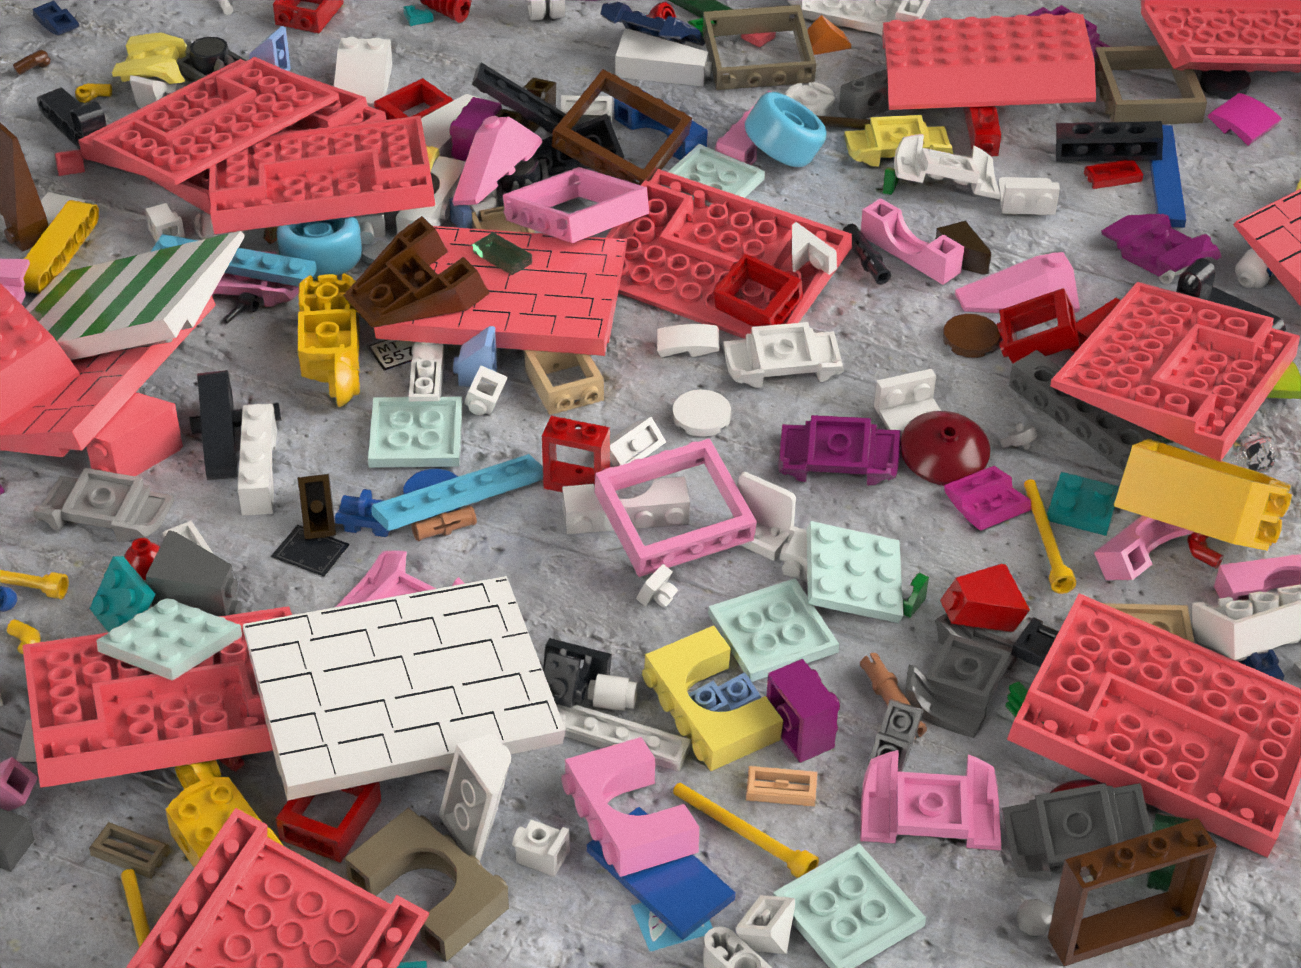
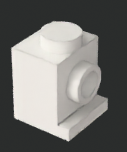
[145,203,185,243]
[464,366,508,416]
[780,526,807,581]
[512,820,570,877]

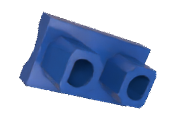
[335,489,390,537]

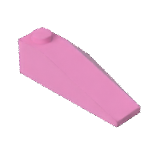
[452,116,542,206]
[955,252,1080,313]

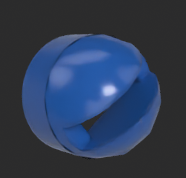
[0,585,18,612]

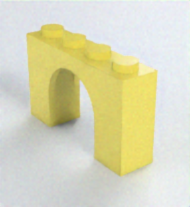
[642,626,783,771]

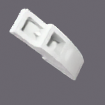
[409,342,444,402]

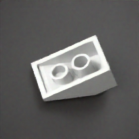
[334,37,392,108]

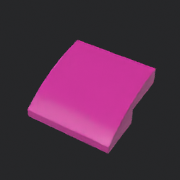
[1207,93,1282,146]
[944,466,1031,531]

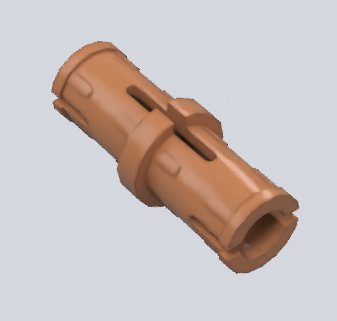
[411,505,477,541]

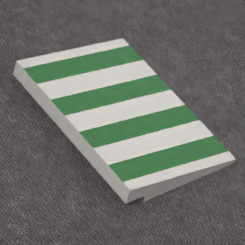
[26,231,245,360]

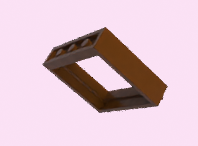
[551,69,692,186]
[1047,818,1217,967]

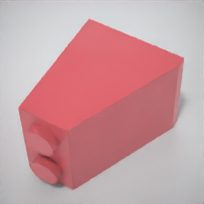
[86,392,183,476]

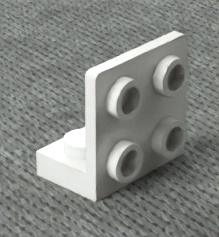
[874,369,941,441]

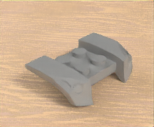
[33,468,175,542]

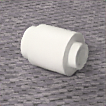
[588,674,638,711]

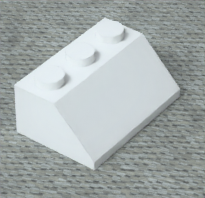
[439,733,511,861]

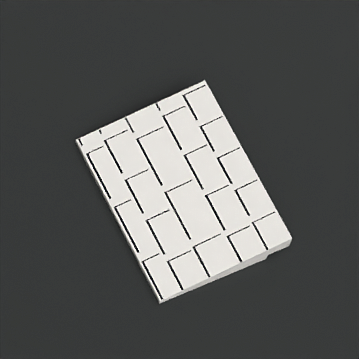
[243,576,566,800]

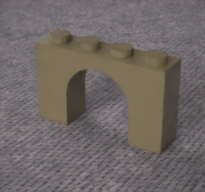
[345,807,509,962]

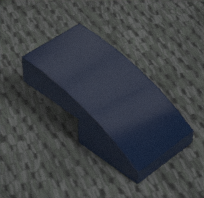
[32,0,79,35]

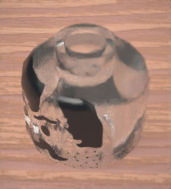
[1230,432,1279,472]

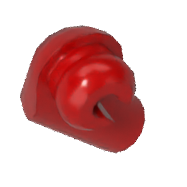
[1187,532,1224,569]

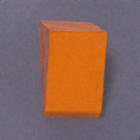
[807,15,852,55]

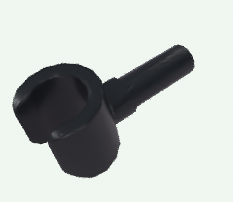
[223,292,259,324]

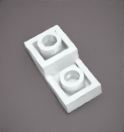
[657,324,719,358]

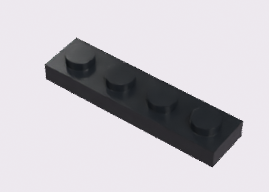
[471,62,566,134]

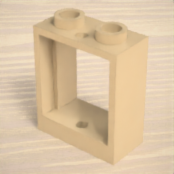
[524,350,604,415]

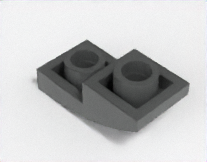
[867,699,924,772]

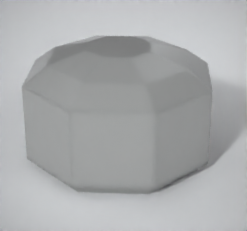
[1016,899,1053,936]

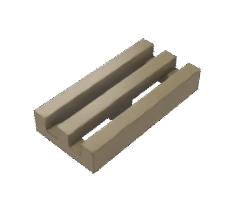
[89,822,171,879]

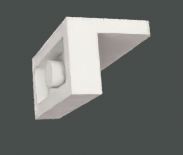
[593,417,666,467]

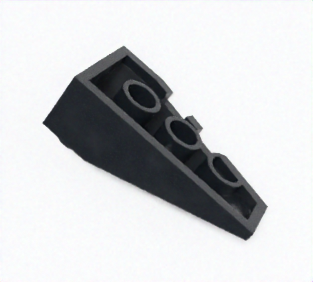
[533,114,624,173]

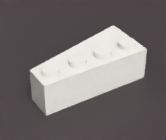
[1192,584,1301,661]

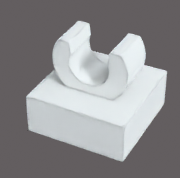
[636,564,678,608]

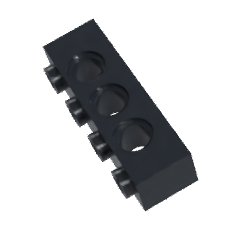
[1056,121,1163,162]

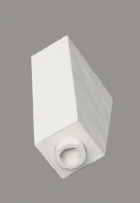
[615,29,712,87]
[421,94,481,164]

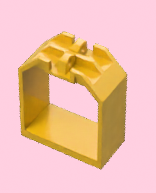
[1114,439,1292,551]

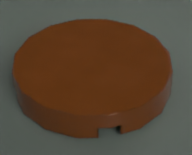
[943,314,1000,358]

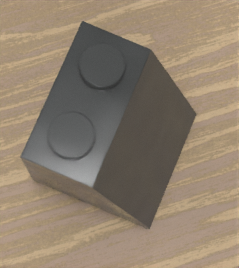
[146,530,242,617]

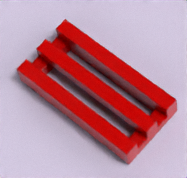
[1084,160,1144,189]

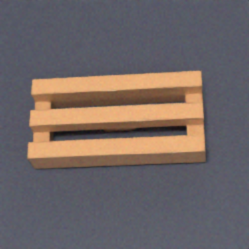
[746,766,817,807]

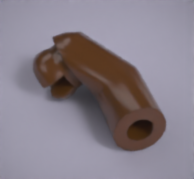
[13,50,51,75]

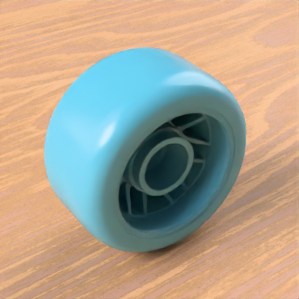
[745,92,827,168]
[277,216,362,279]

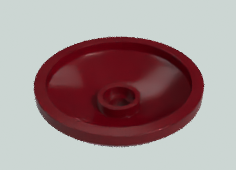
[900,411,990,486]

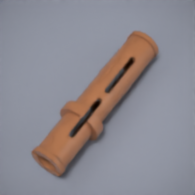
[860,653,927,740]

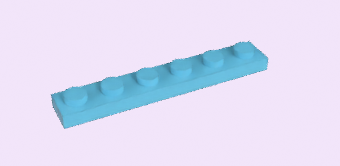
[151,234,317,287]
[372,454,543,531]

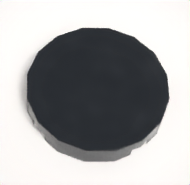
[1199,70,1251,99]

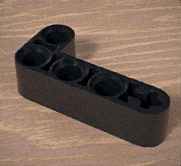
[37,87,107,150]
[1176,258,1286,332]
[197,370,238,480]

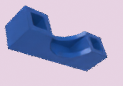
[614,90,708,160]

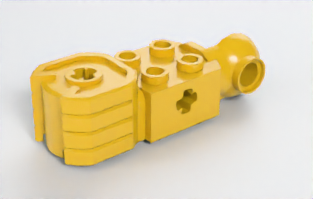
[298,273,360,408]
[165,760,282,868]

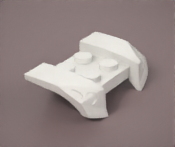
[894,134,1000,199]
[722,322,844,388]

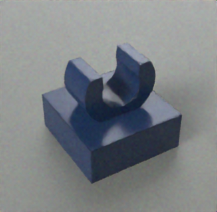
[1239,649,1285,681]

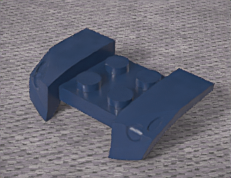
[600,2,706,46]

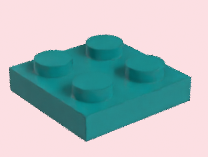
[1047,472,1120,536]
[89,556,155,632]

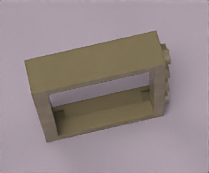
[703,5,816,90]
[1094,46,1207,124]

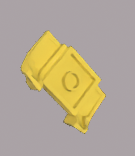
[112,32,187,84]
[844,115,953,166]

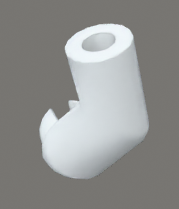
[470,188,498,217]

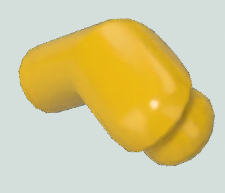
[75,83,113,103]
[7,619,41,654]

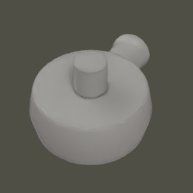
[1000,422,1037,450]

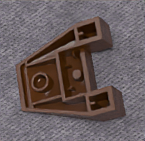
[0,123,48,252]
[343,216,490,328]

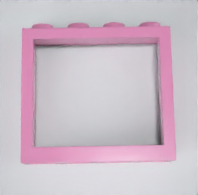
[503,167,649,243]
[594,438,757,577]

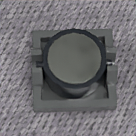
[176,36,246,81]
[496,156,549,207]

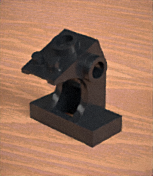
[543,638,612,708]

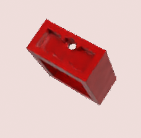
[273,0,344,34]
[374,78,454,120]
[713,253,803,327]
[997,288,1080,364]
[542,416,610,493]
[276,782,382,863]

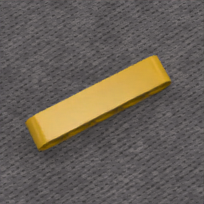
[23,200,99,294]

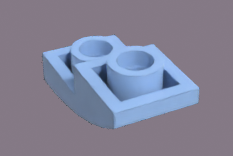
[689,672,761,712]

